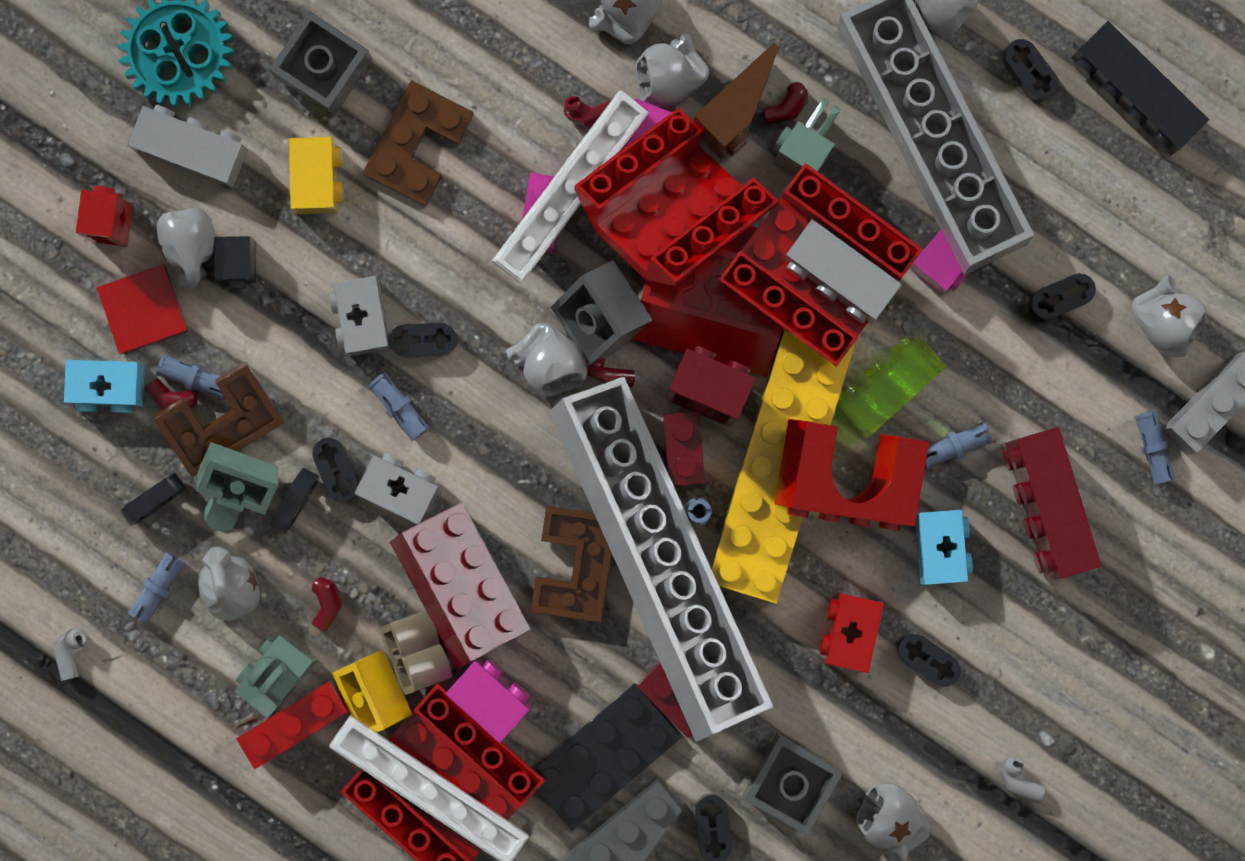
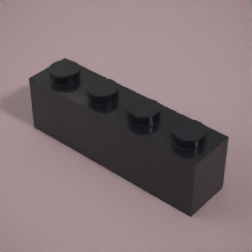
[1071,21,1210,156]

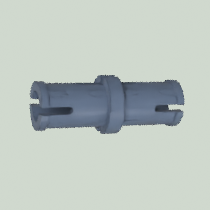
[156,354,225,400]
[368,372,430,442]
[1134,410,1176,484]
[925,422,993,470]
[683,498,712,526]
[128,552,186,624]

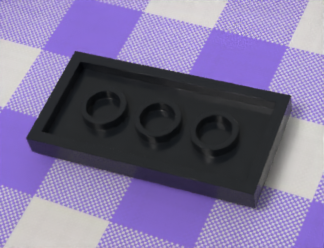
[534,682,681,831]

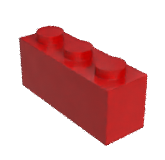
[236,679,349,770]

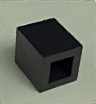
[214,236,256,290]

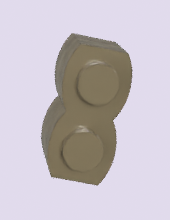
[380,610,453,695]

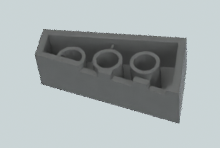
[557,778,682,861]

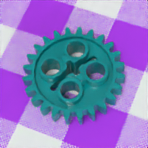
[118,0,235,108]

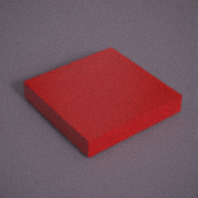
[96,264,189,355]

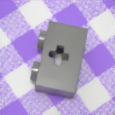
[329,276,391,356]
[354,453,441,524]

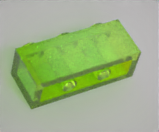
[836,335,947,440]

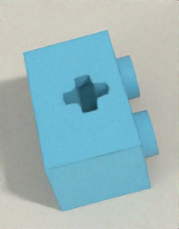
[64,360,145,413]
[915,510,973,585]

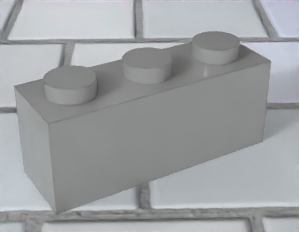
[127,105,248,189]
[783,219,902,324]
[1162,352,1245,455]

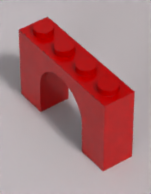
[774,418,929,531]

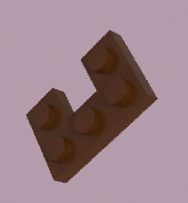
[362,80,474,207]
[153,361,284,477]
[530,506,612,623]

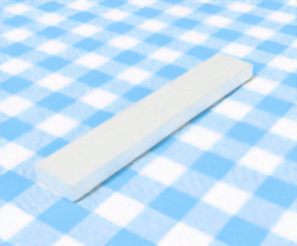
[491,90,649,283]
[329,715,529,861]

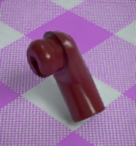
[763,82,809,125]
[563,96,611,128]
[587,358,635,387]
[144,378,198,410]
[311,577,342,632]

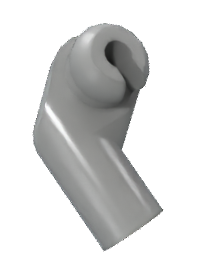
[54,628,87,681]
[1001,756,1045,803]

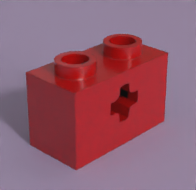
[75,186,133,247]
[819,593,884,673]

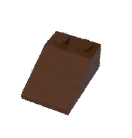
[694,43,779,160]

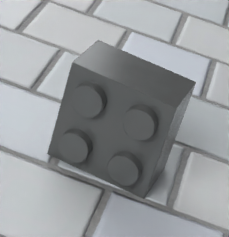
[269,11,373,117]
[551,260,652,366]
[742,733,843,836]

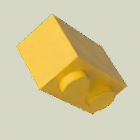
[289,137,344,214]
[332,649,413,732]

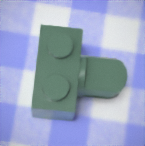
[773,98,841,177]
[196,442,278,532]
[234,634,317,719]

